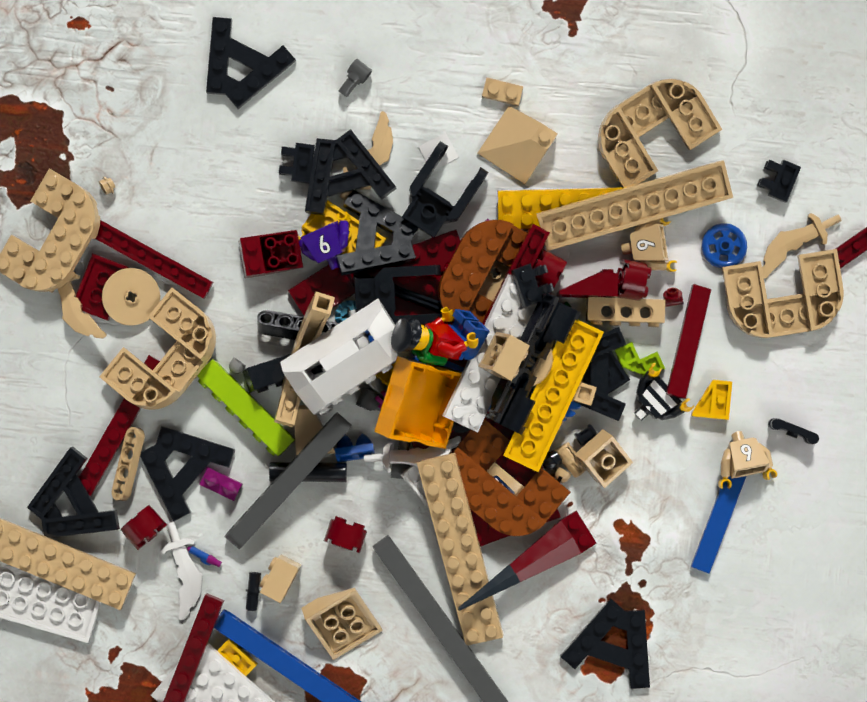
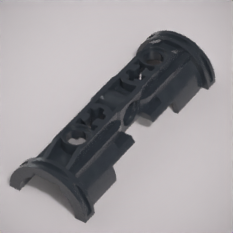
[486,293,581,435]

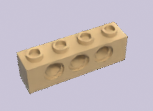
[586,297,665,327]

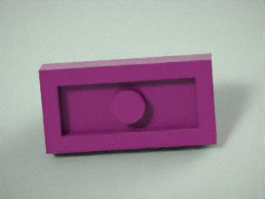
[199,467,243,501]

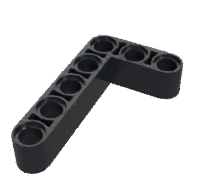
[257,310,339,372]

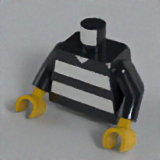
[634,363,694,421]

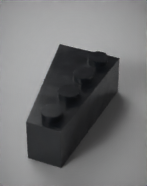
[242,354,323,393]

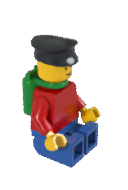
[391,307,490,366]

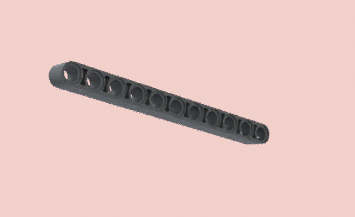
[372,535,508,702]

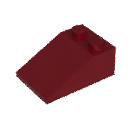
[556,269,618,298]

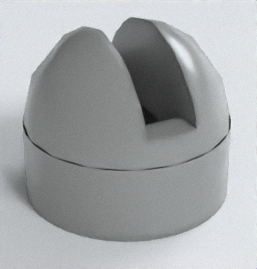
[229,357,246,374]

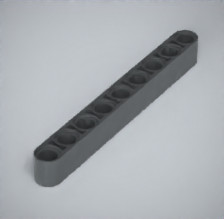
[224,412,352,549]

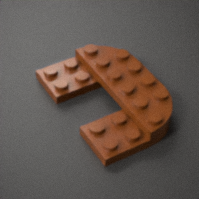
[438,220,545,323]
[453,419,571,536]

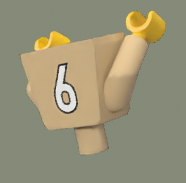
[621,218,677,272]
[718,431,777,489]

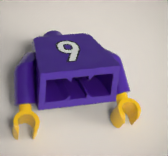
[298,211,351,270]

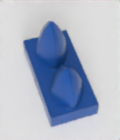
[335,433,375,463]

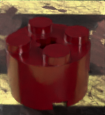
[533,249,567,294]
[617,259,652,301]
[120,505,167,550]
[323,516,367,553]

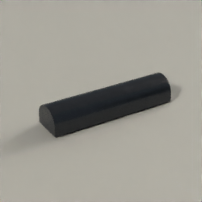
[269,462,347,482]

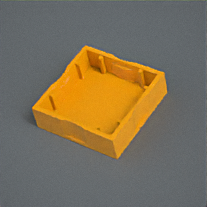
[374,356,462,449]

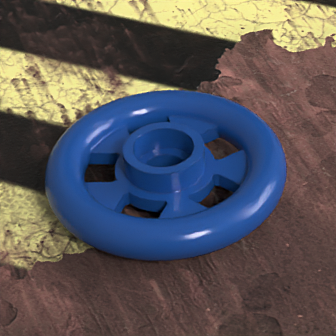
[702,223,747,269]

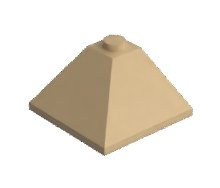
[477,106,558,185]
[301,588,383,660]

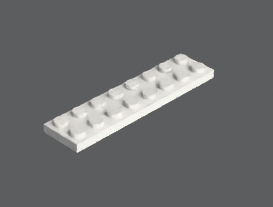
[442,274,537,432]

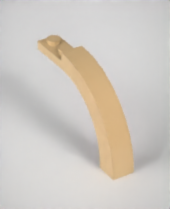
[274,292,335,428]

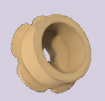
[99,177,116,195]

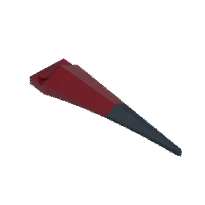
[458,510,597,610]

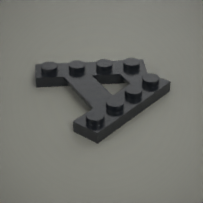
[206,17,296,109]
[305,129,397,215]
[336,190,418,276]
[574,327,627,421]
[140,426,235,522]
[27,447,120,538]
[560,598,650,689]

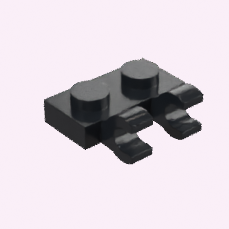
[279,143,315,184]
[757,160,801,203]
[511,264,554,307]

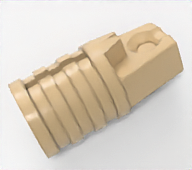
[555,442,586,478]

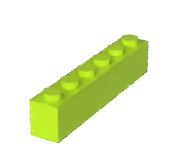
[197,359,295,456]

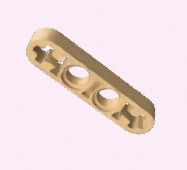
[112,427,145,501]

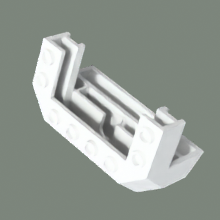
[280,299,414,416]

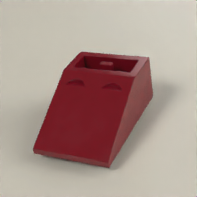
[238,230,303,278]

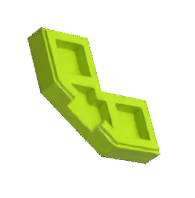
[614,342,665,375]

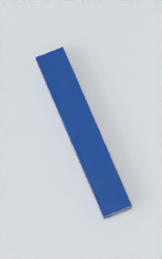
[691,476,746,574]

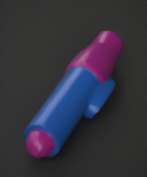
[187,546,222,567]

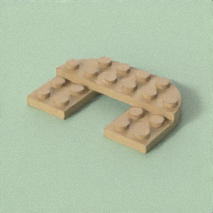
[598,79,722,188]
[0,168,100,292]
[722,249,844,338]
[99,288,216,410]

